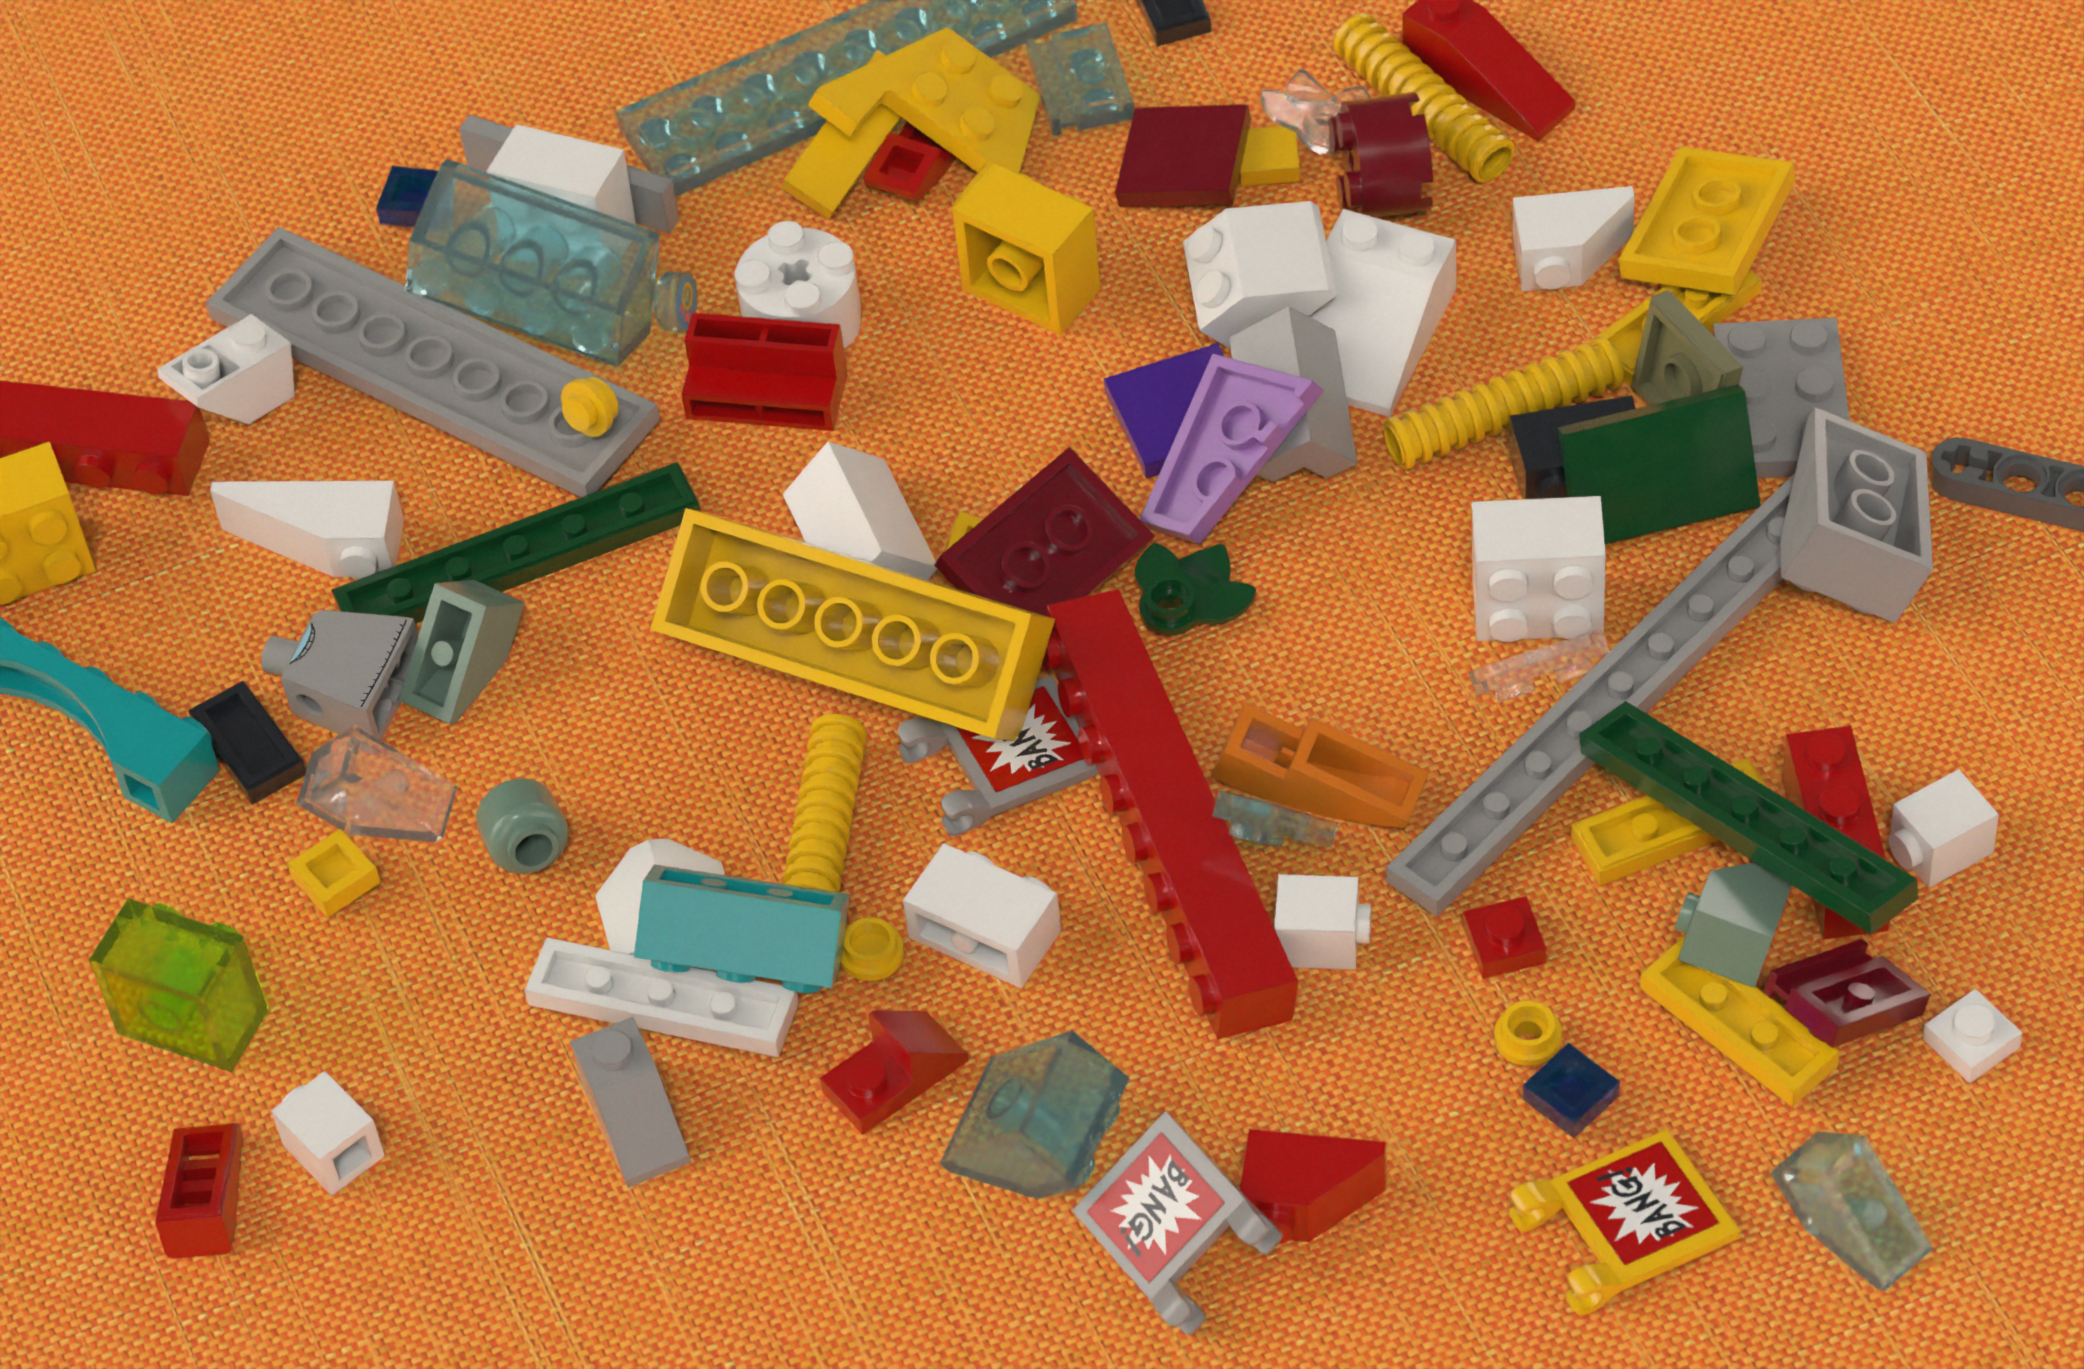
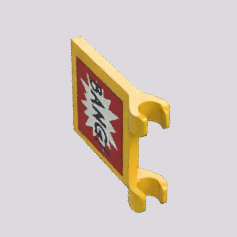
[1508,1129,1741,1316]

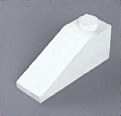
[210,481,404,579]

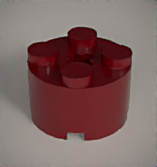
[1328,92,1433,218]

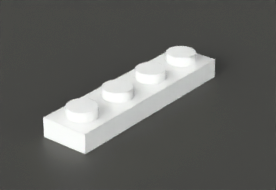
[524,937,799,1057]

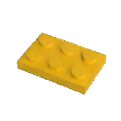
[1619,146,1795,295]

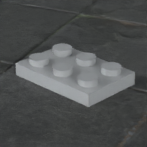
[1713,318,1850,478]

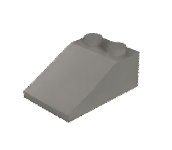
[1780,407,1933,623]

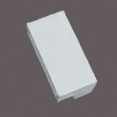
[783,441,937,580]

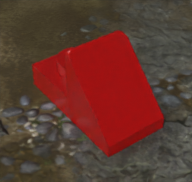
[820,1010,969,1135]

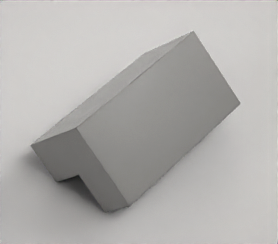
[1229,306,1358,482]

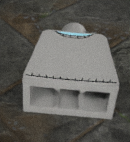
[261,610,418,749]

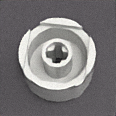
[735,221,861,349]

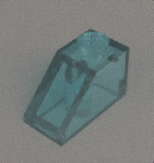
[1770,1131,1933,1291]

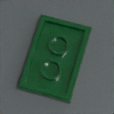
[1558,384,1761,544]

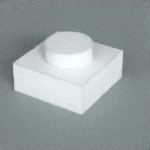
[1923,989,2022,1084]

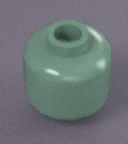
[476,778,568,875]

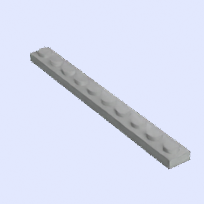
[1386,474,1795,917]

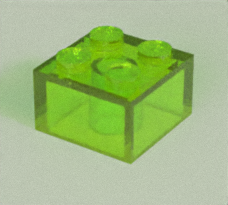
[89,898,269,1073]

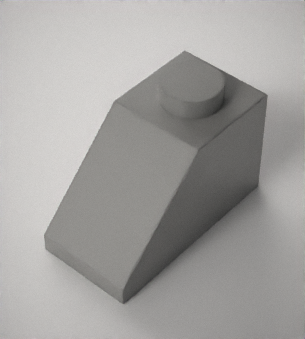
[570,1017,691,1188]

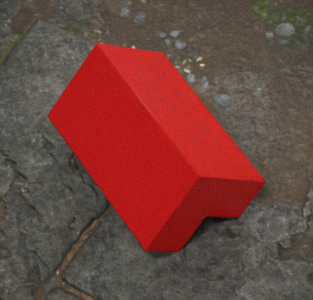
[681,312,848,431]

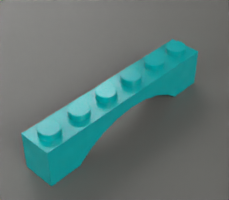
[0,618,220,823]

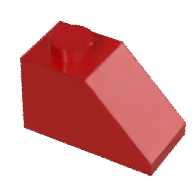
[1240,1129,1387,1244]

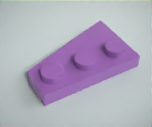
[1140,354,1324,544]

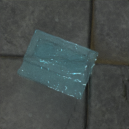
[1026,22,1134,136]
[1212,790,1339,847]

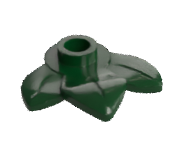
[1135,543,1256,635]

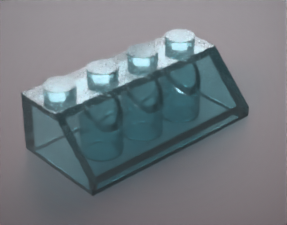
[405,159,660,367]

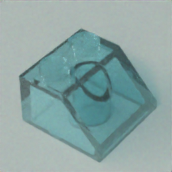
[939,1030,1129,1199]

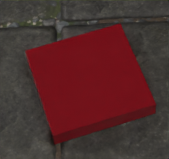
[1115,104,1252,207]

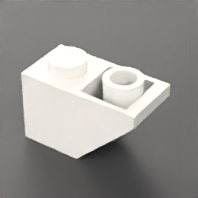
[158,314,295,424]

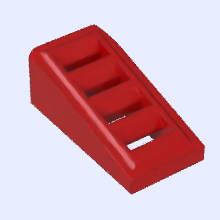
[155,1123,242,1259]

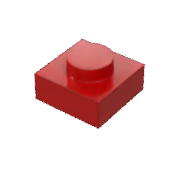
[1463,896,1547,979]

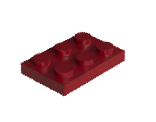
[934,447,1155,616]

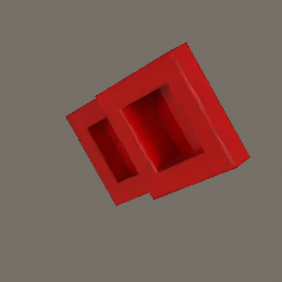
[863,121,957,201]

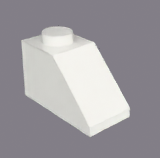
[1513,186,1634,291]

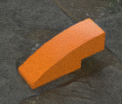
[1211,703,1429,828]

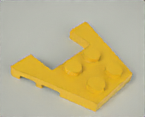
[808,27,1041,212]

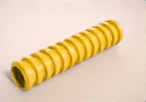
[1333,12,1515,183]
[1384,337,1624,470]
[783,714,867,893]

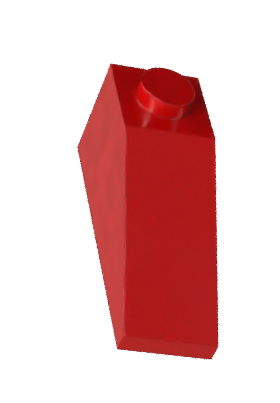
[1402,0,1576,142]

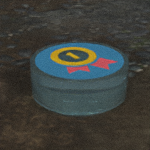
[654,271,698,332]

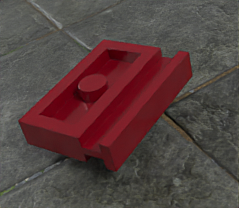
[1763,939,1931,1048]

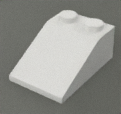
[1309,209,1456,417]

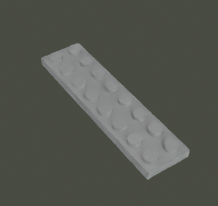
[206,227,660,497]

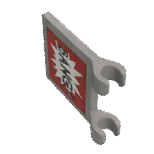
[898,675,1099,837]
[1072,1111,1282,1335]

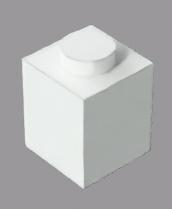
[1888,769,1999,888]
[1274,874,1372,970]
[271,1071,385,1196]

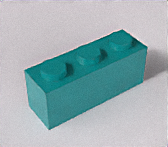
[634,864,850,993]

